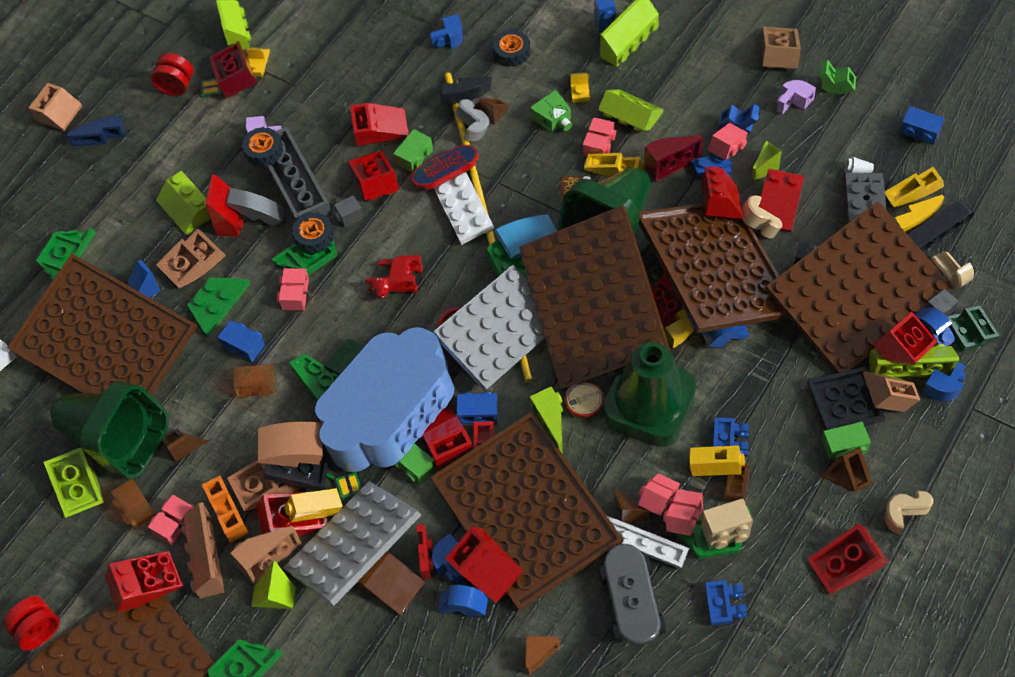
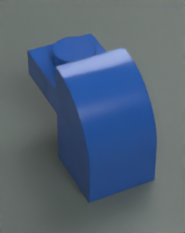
[430,14,463,49]
[718,104,760,134]
[915,307,956,346]
[702,325,749,348]
[922,362,966,402]
[432,534,465,585]
[438,585,488,617]

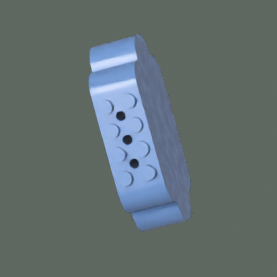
[315,327,454,472]

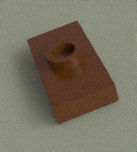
[724,465,750,502]

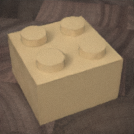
[701,499,753,549]

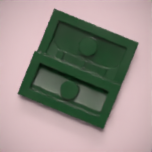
[947,305,1000,352]
[324,338,364,376]

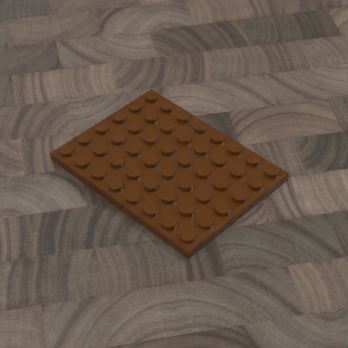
[765,201,954,373]
[639,203,788,333]
[519,205,670,390]
[7,253,198,396]
[431,412,624,612]
[9,596,215,677]

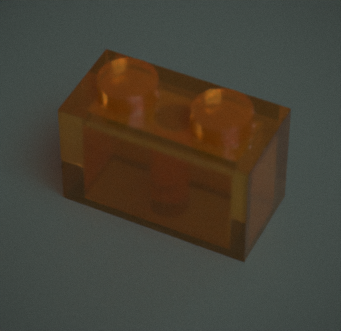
[234,364,276,398]
[111,479,156,529]

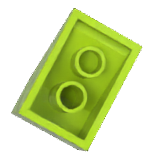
[530,387,563,454]
[44,447,104,518]

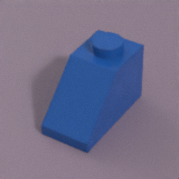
[127,259,160,298]

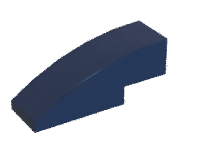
[67,115,125,147]

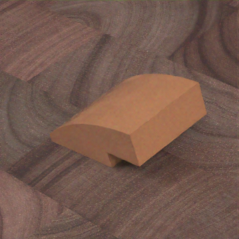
[156,229,226,288]
[257,422,323,467]
[227,460,301,511]

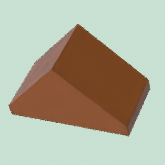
[526,636,561,676]

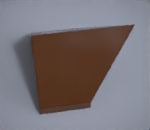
[474,98,510,125]
[162,428,210,462]
[820,447,872,492]
[614,489,652,524]

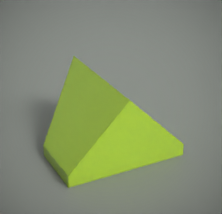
[751,141,782,180]
[251,560,296,609]

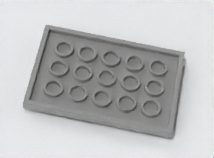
[433,265,545,391]
[283,481,421,606]

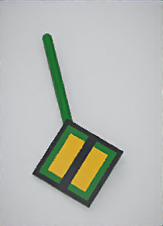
[199,77,222,98]
[326,472,363,501]

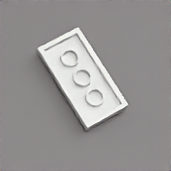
[434,172,495,244]

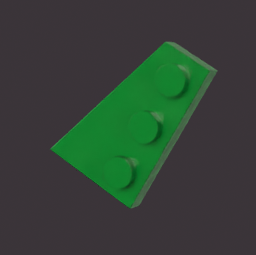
[289,354,339,402]

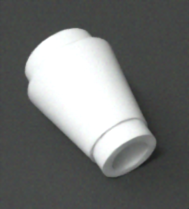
[845,157,874,173]

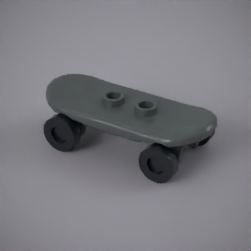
[598,544,666,644]

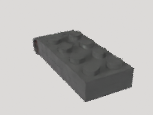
[844,172,886,224]

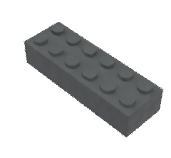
[266,127,332,221]

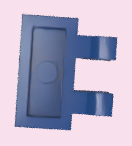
[692,154,732,178]
[713,418,749,456]
[705,580,747,626]

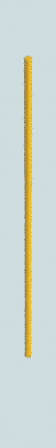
[444,73,533,383]

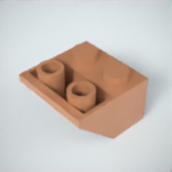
[29,83,82,131]
[863,372,920,412]

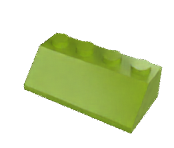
[601,0,659,67]
[869,344,959,378]

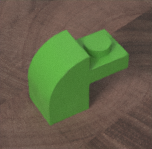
[819,60,856,94]

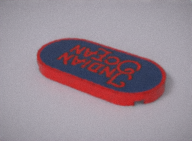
[411,145,479,190]

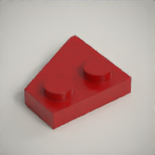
[416,524,434,579]

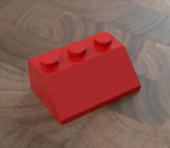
[701,166,743,219]
[873,312,937,365]

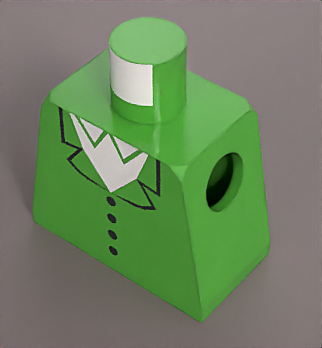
[530,90,572,132]

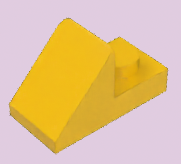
[246,48,270,77]
[570,73,590,103]

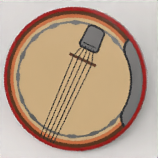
[565,381,604,417]

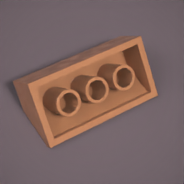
[182,502,224,598]

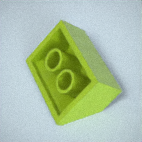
[216,0,251,50]
[598,89,664,132]
[156,171,211,235]

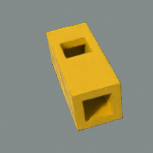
[690,446,745,476]
[285,489,342,522]

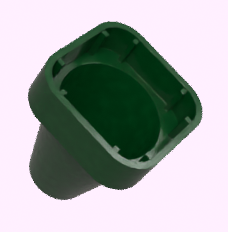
[557,167,652,236]
[605,342,696,447]
[50,381,169,478]

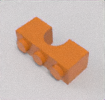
[202,476,249,543]

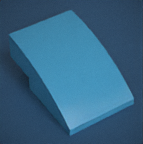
[495,215,557,259]

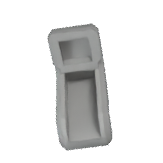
[456,99,489,141]

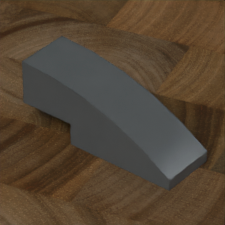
[225,188,285,227]

